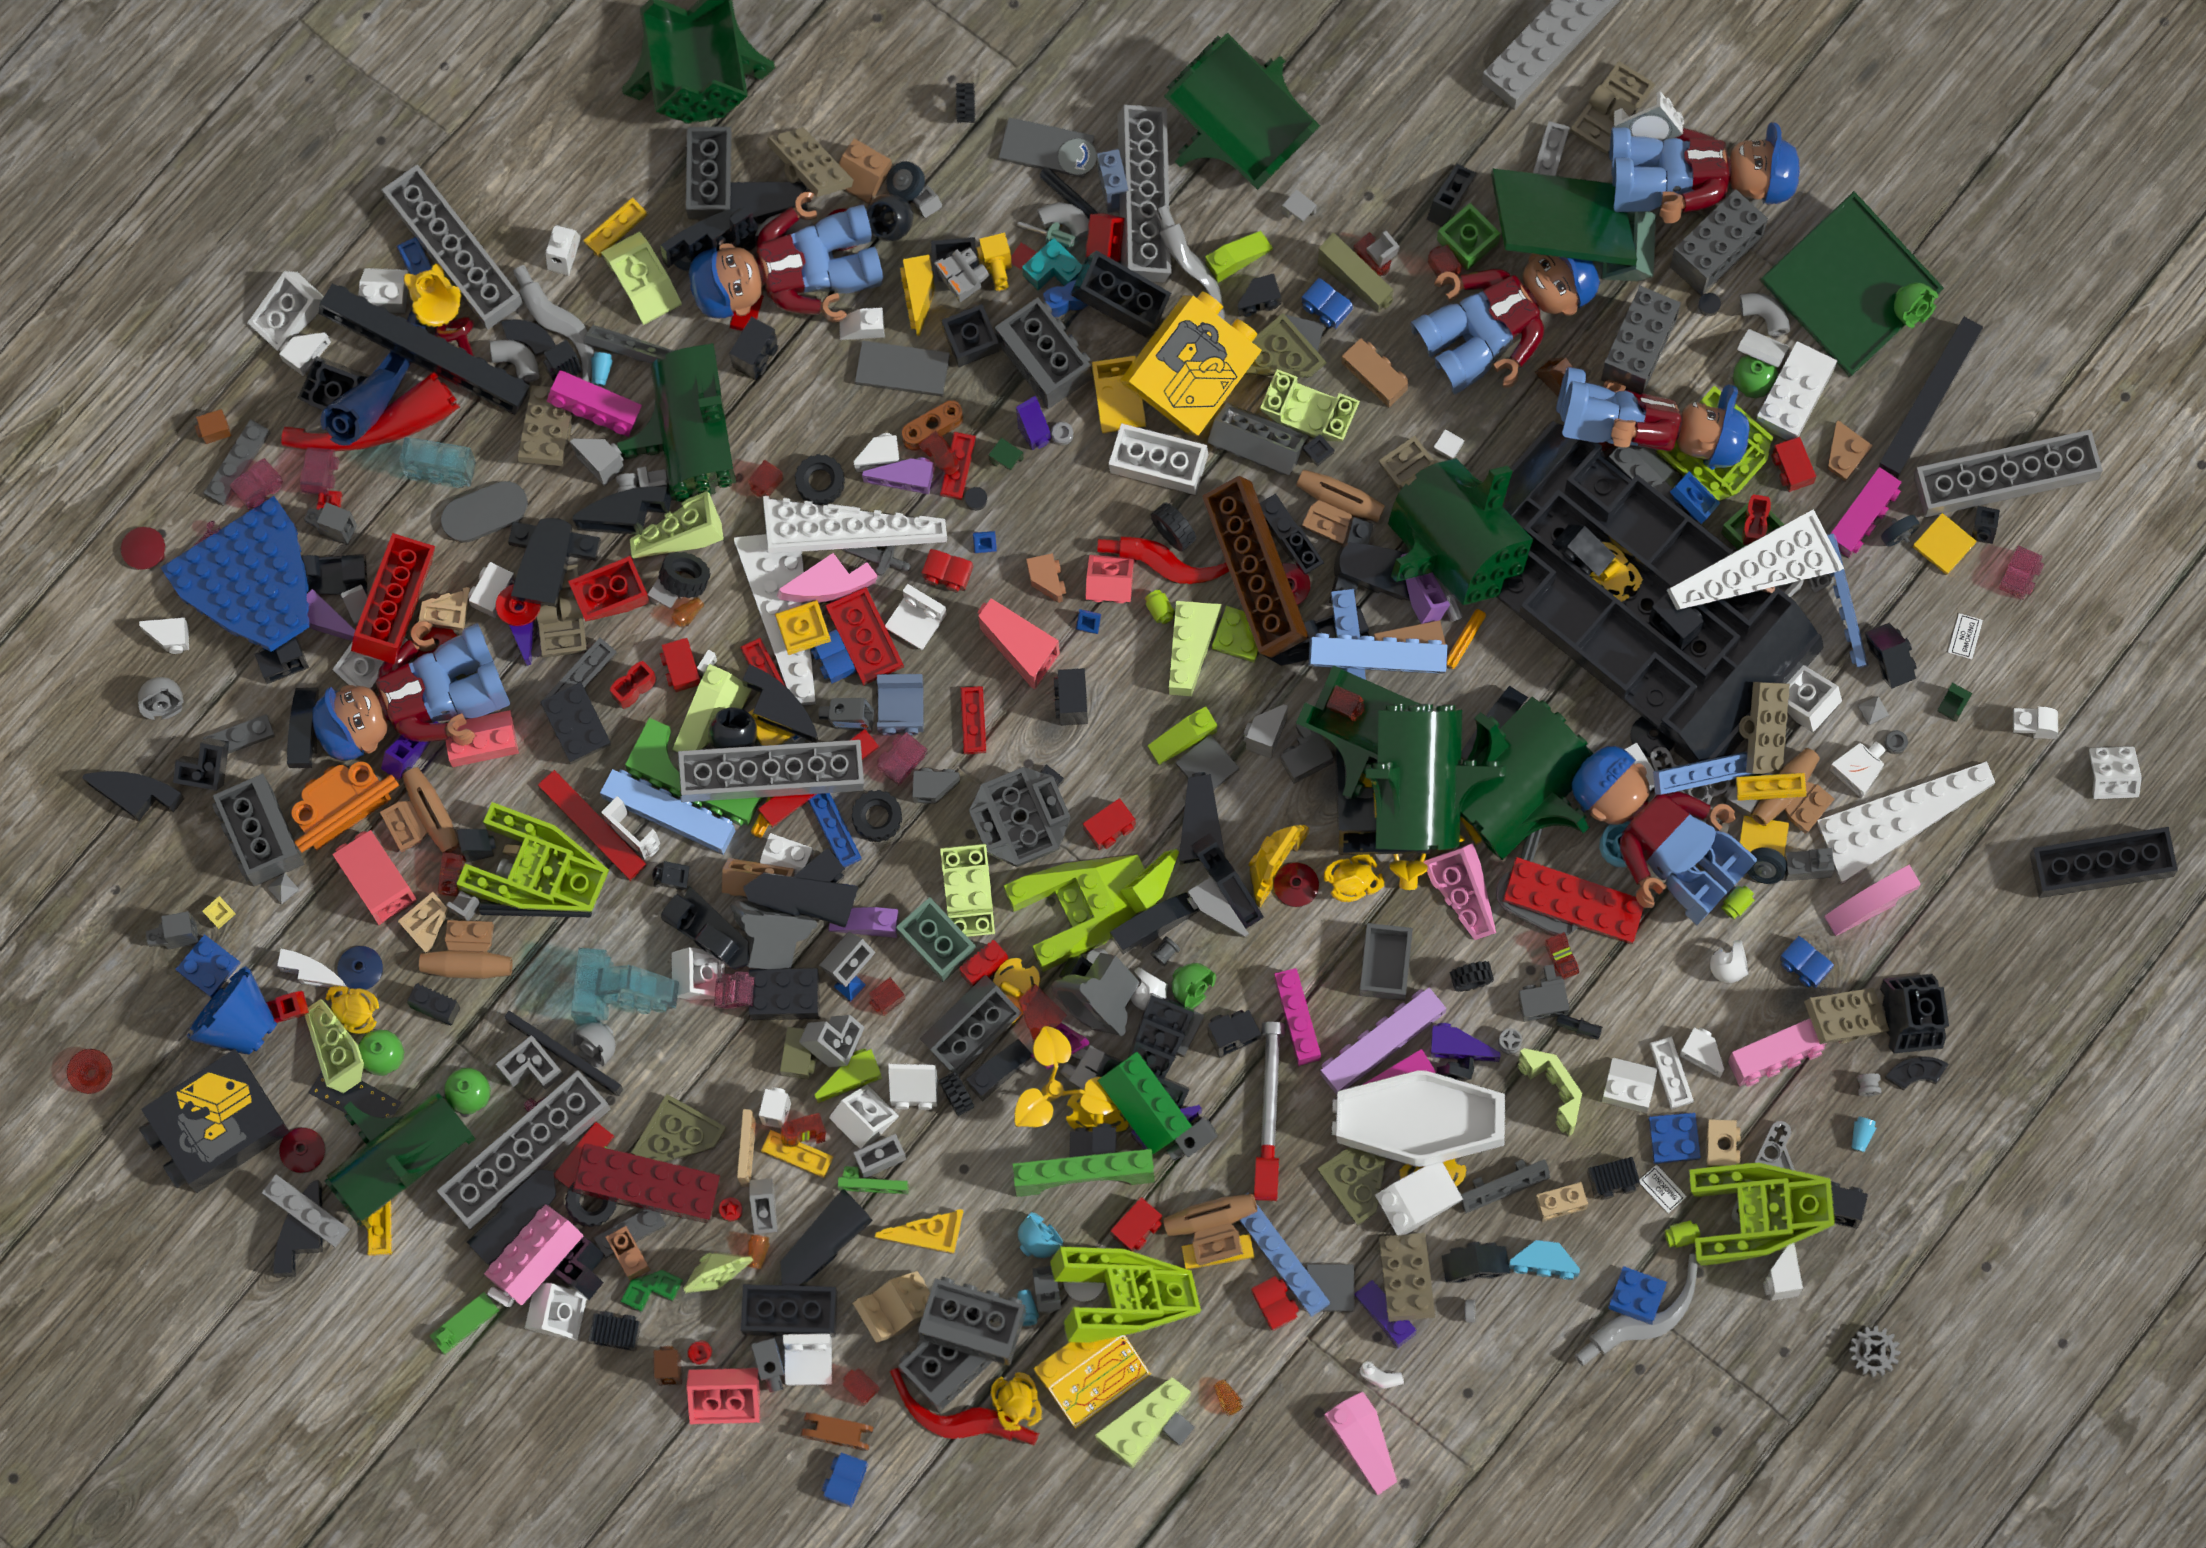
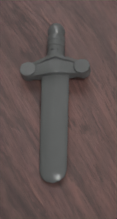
[842,546,911,576]

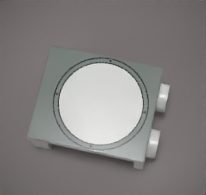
[1614,91,1684,142]
[601,796,660,860]

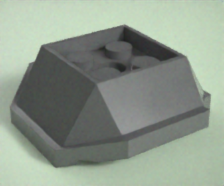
[969,767,1071,867]

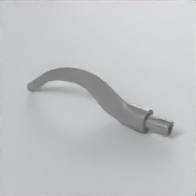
[1154,205,1225,320]
[514,265,594,382]
[1574,1254,1698,1366]

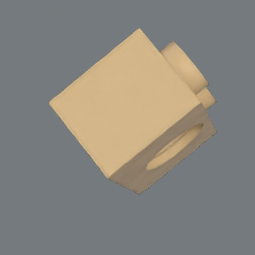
[1706,1120,1741,1168]

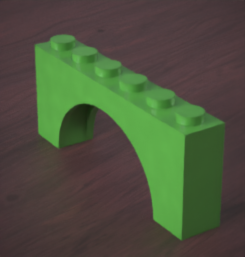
[625,718,763,826]
[1013,1149,1155,1197]

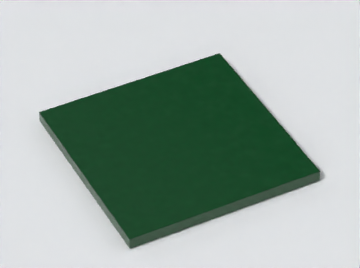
[1491,168,1637,266]
[1759,191,1944,377]

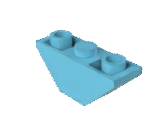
[1509,1240,1580,1280]

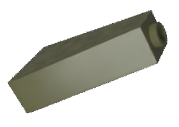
[1318,233,1393,313]

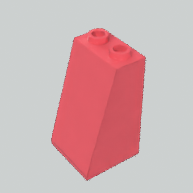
[978,598,1060,689]
[332,830,417,925]

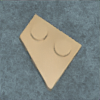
[418,587,470,631]
[398,892,448,953]

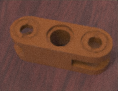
[902,401,963,450]
[800,1413,874,1451]

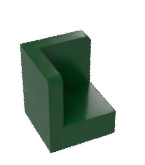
[989,438,1024,470]
[1937,682,1972,722]

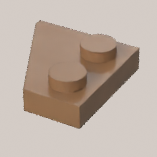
[1828,421,1873,482]

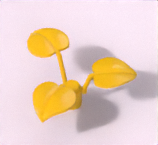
[1389,835,1465,890]
[1014,1026,1117,1127]

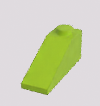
[1205,231,1273,283]
[1148,706,1217,765]
[1121,849,1179,913]
[815,1048,882,1103]

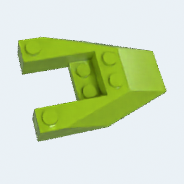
[457,802,609,912]
[1004,854,1144,972]
[1689,1162,1835,1266]
[1050,1247,1201,1343]

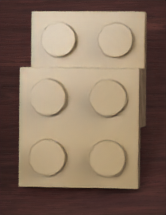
[853,1271,930,1343]

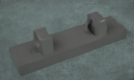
[1461,1159,1550,1213]

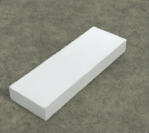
[1649,1036,1694,1109]

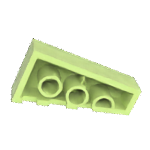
[1169,601,1221,696]
[1095,1377,1191,1468]

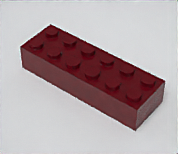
[572,1143,720,1224]

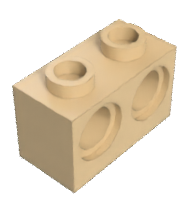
[1535,1182,1588,1222]

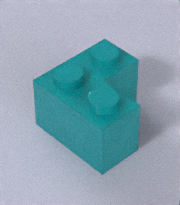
[1022,238,1083,291]

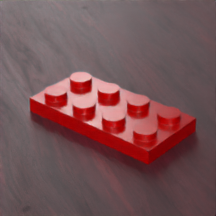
[826,587,904,686]

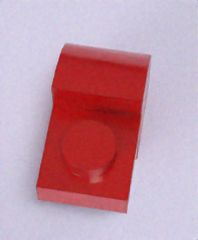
[266,991,309,1023]

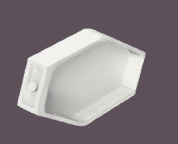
[1332,1071,1505,1166]

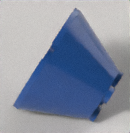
[187,966,277,1055]

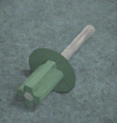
[1018,222,1075,247]

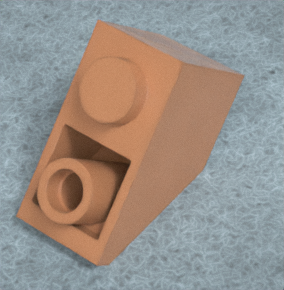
[1026,553,1066,603]
[606,1226,651,1281]

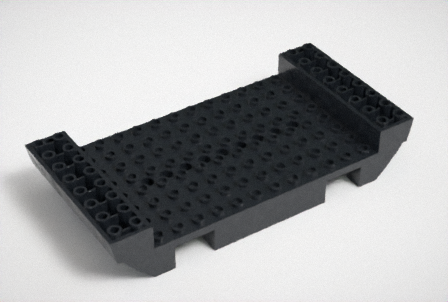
[1496,421,1824,764]

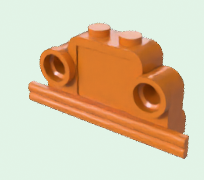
[292,762,400,853]

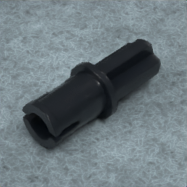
[1556,1014,1603,1040]

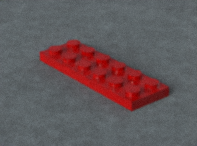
[1503,857,1644,944]

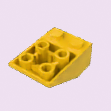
[900,255,935,336]
[1092,356,1146,433]

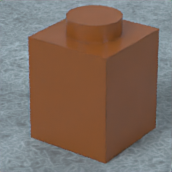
[195,409,232,444]

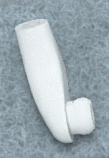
[1360,1361,1404,1389]

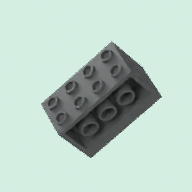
[1670,189,1768,296]
[1601,286,1681,395]
[995,297,1092,409]
[212,774,305,887]
[918,1277,1026,1366]
[898,1308,993,1413]

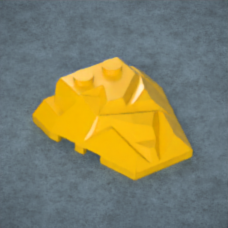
[1248,825,1310,907]

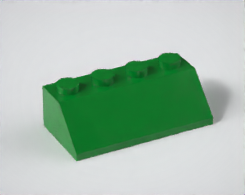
[1097,1052,1192,1155]

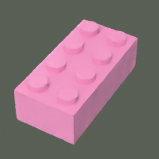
[1728,1019,1826,1087]
[484,1204,584,1306]

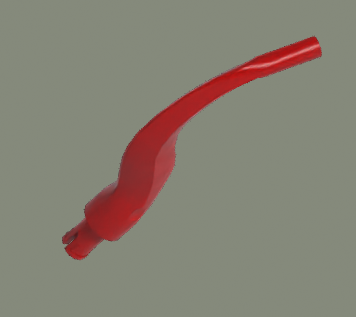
[1097,536,1229,584]
[890,1368,1039,1446]

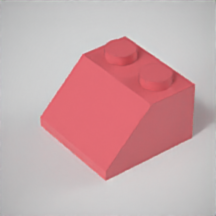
[1086,555,1134,603]

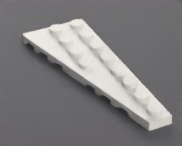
[763,496,947,554]
[1667,509,1844,610]
[734,534,816,705]
[1816,762,1995,884]

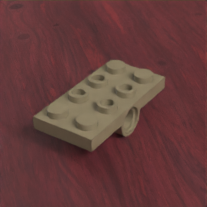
[1570,61,1655,155]
[767,127,854,197]
[518,385,573,466]
[1379,436,1439,490]
[537,565,587,658]
[1739,682,1790,774]
[1804,988,1889,1044]
[1379,1233,1435,1322]

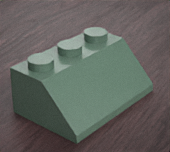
[1603,211,1656,281]
[896,897,976,982]

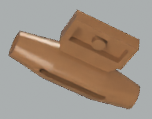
[1296,469,1385,545]
[1751,748,1834,834]
[380,767,460,854]
[419,920,513,979]
[1164,1194,1257,1266]

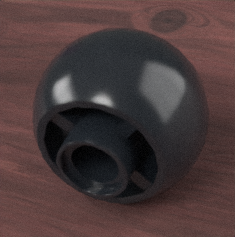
[866,194,913,242]
[708,707,757,749]

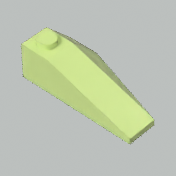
[630,491,724,559]
[672,664,752,753]
[305,999,364,1093]
[684,1252,753,1293]

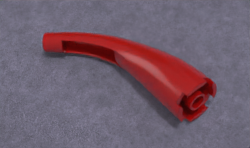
[281,372,460,451]

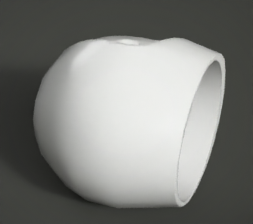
[1710,940,1749,983]
[1130,967,1168,1010]

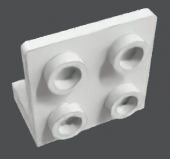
[885,584,947,650]
[2089,747,2142,799]
[783,1334,832,1386]

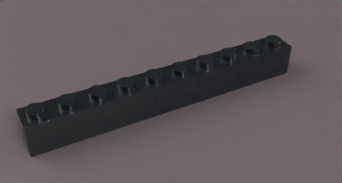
[318,283,530,415]

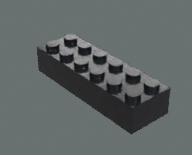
[2030,827,2178,898]

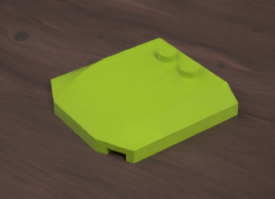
[1656,385,1773,501]

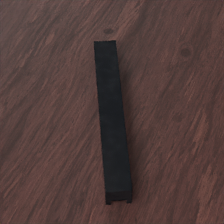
[1878,316,1984,479]

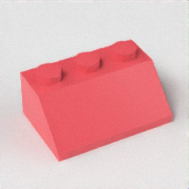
[445,710,519,767]
[687,1368,760,1424]

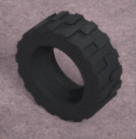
[795,454,845,505]
[1150,502,1196,552]
[658,552,711,598]
[852,790,902,842]
[565,1182,617,1227]

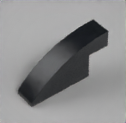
[573,486,672,535]
[743,664,818,743]
[1461,686,1529,760]
[287,687,319,768]
[82,771,185,821]
[1191,833,1264,929]
[1110,892,1199,954]
[274,1180,323,1278]

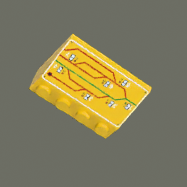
[1034,1335,1151,1429]

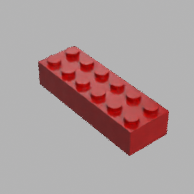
[351,533,435,664]

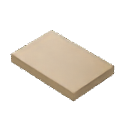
[737,1109,756,1187]

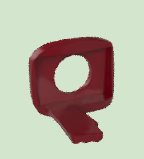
[435,317,474,356]

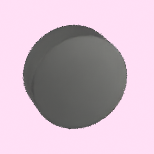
[1884,730,1908,754]

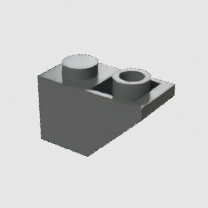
[912,768,960,804]

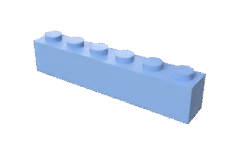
[1309,633,1447,674]
[600,769,735,855]

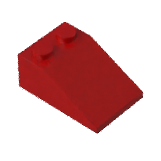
[568,556,649,622]

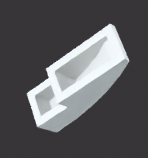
[277,949,346,988]

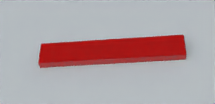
[758,729,879,828]
[538,770,647,881]

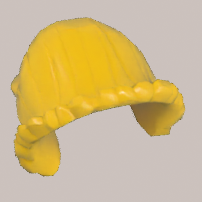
[404,264,461,327]

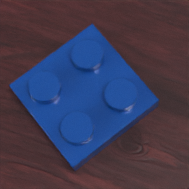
[1670,471,1720,524]
[175,934,241,998]
[1649,1113,1701,1164]
[1608,1266,1667,1325]

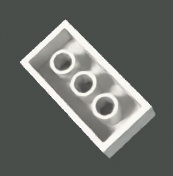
[1756,341,1837,441]
[1109,424,1208,495]

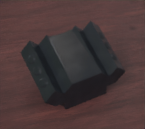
[297,356,369,410]
[1880,974,1949,1054]

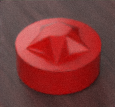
[719,1197,743,1222]
[688,1340,712,1365]

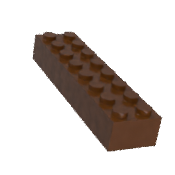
[1202,476,1309,658]

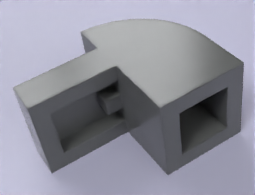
[1032,1266,1061,1313]

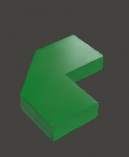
[620,1270,683,1312]

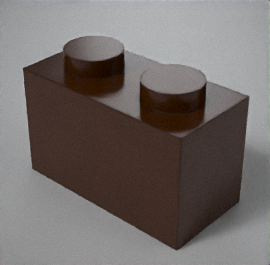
[654,1346,682,1386]

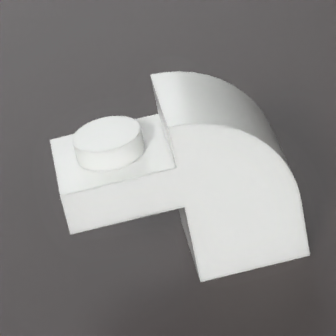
[2013,706,2058,739]

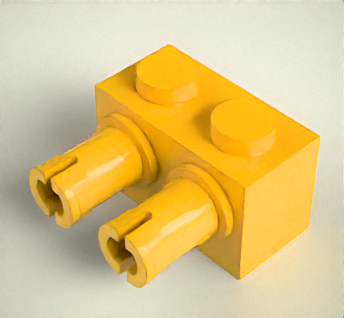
[976,232,1012,291]

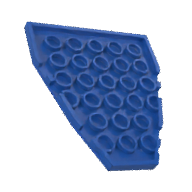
[160,496,309,652]

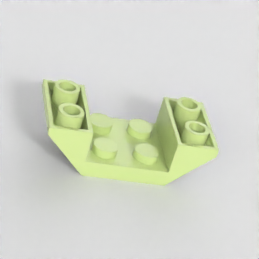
[601,231,682,325]
[1260,369,1360,442]
[940,844,995,937]
[1517,1048,1582,1136]

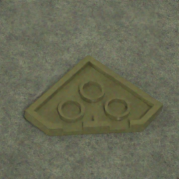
[1246,313,1326,378]
[631,1094,727,1162]
[1317,1147,1386,1226]

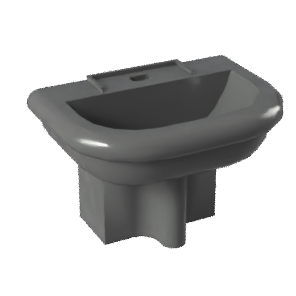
[730,899,817,969]
[1051,953,1140,1036]

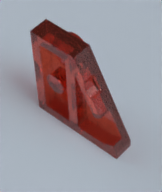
[1018,984,1067,1045]

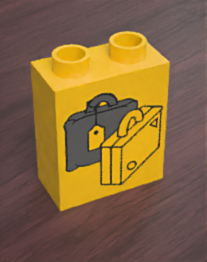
[1119,291,1262,436]

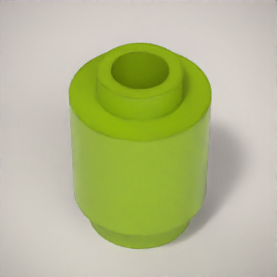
[1145,590,1175,624]
[1721,885,1755,919]
[1664,1220,1700,1248]

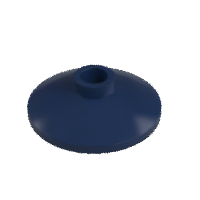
[337,946,383,990]

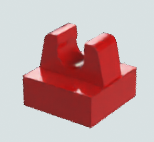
[317,490,342,510]

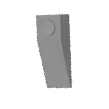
[1187,877,1249,937]

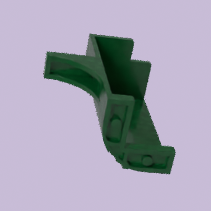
[622,0,775,124]
[1164,32,1320,190]
[617,343,736,502]
[1388,458,1533,605]
[1296,665,1420,800]
[1460,696,1594,860]
[1366,704,1506,850]
[324,1090,476,1229]

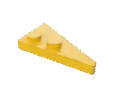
[875,1209,964,1254]

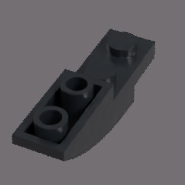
[1260,493,1324,575]

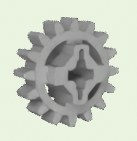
[1849,1326,1901,1378]

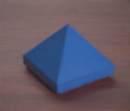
[973,531,997,553]
[1076,609,1101,634]
[834,976,866,1002]

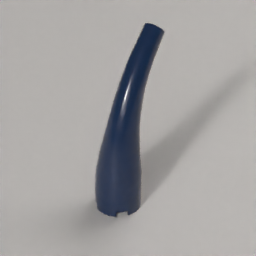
[320,308,427,446]

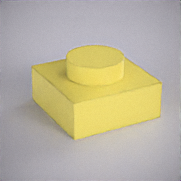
[203,896,235,929]

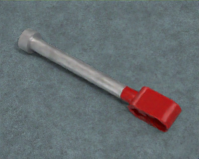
[1254,1022,1285,1201]

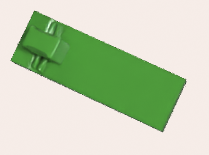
[838,1166,909,1195]
[430,1292,499,1355]

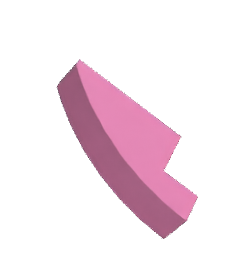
[777,553,878,603]
[1824,864,1921,936]

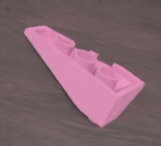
[1424,843,1496,940]
[1324,1392,1397,1495]

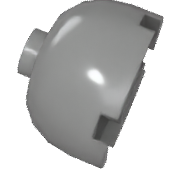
[138,677,184,720]
[570,1022,616,1067]

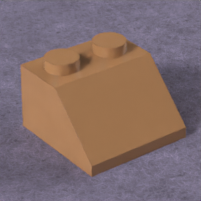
[839,138,892,204]

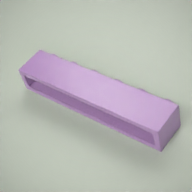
[1320,988,1446,1095]

